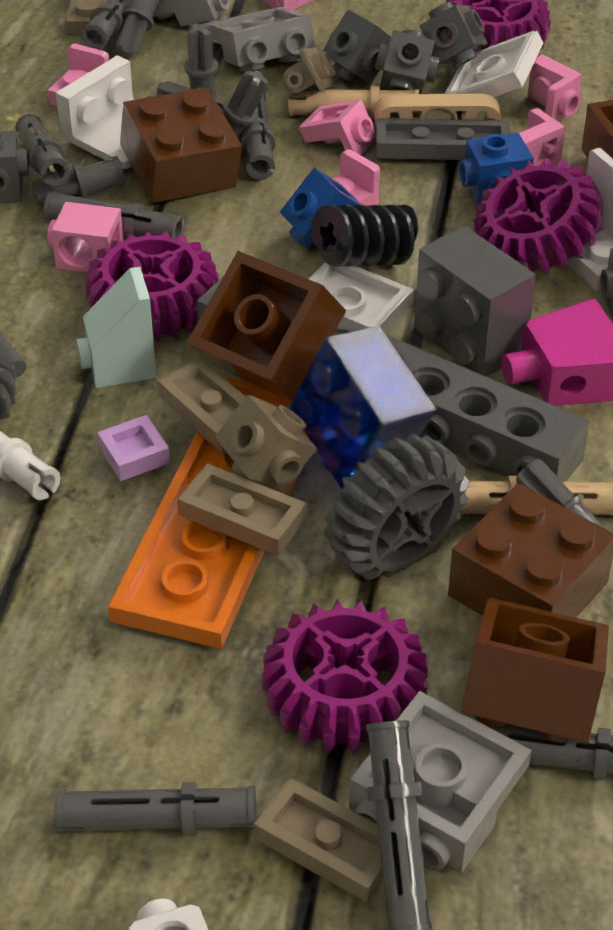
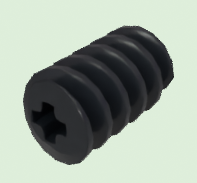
[311,204,418,267]

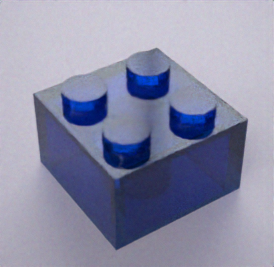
[289,325,437,489]

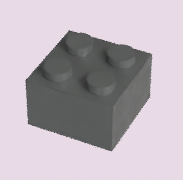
[414,226,536,377]

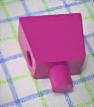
[501,299,613,406]

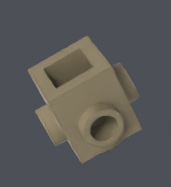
[214,394,317,491]

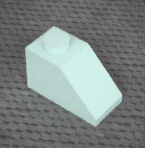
[76,267,156,388]

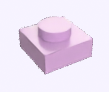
[97,415,170,481]

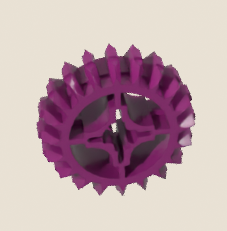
[445,0,551,52]
[473,158,604,276]
[85,231,219,341]
[262,599,429,756]

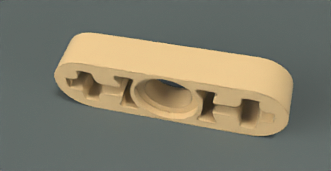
[374,94,502,129]

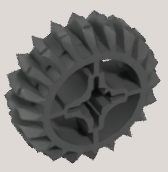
[324,433,470,580]

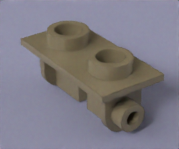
[283,47,336,93]

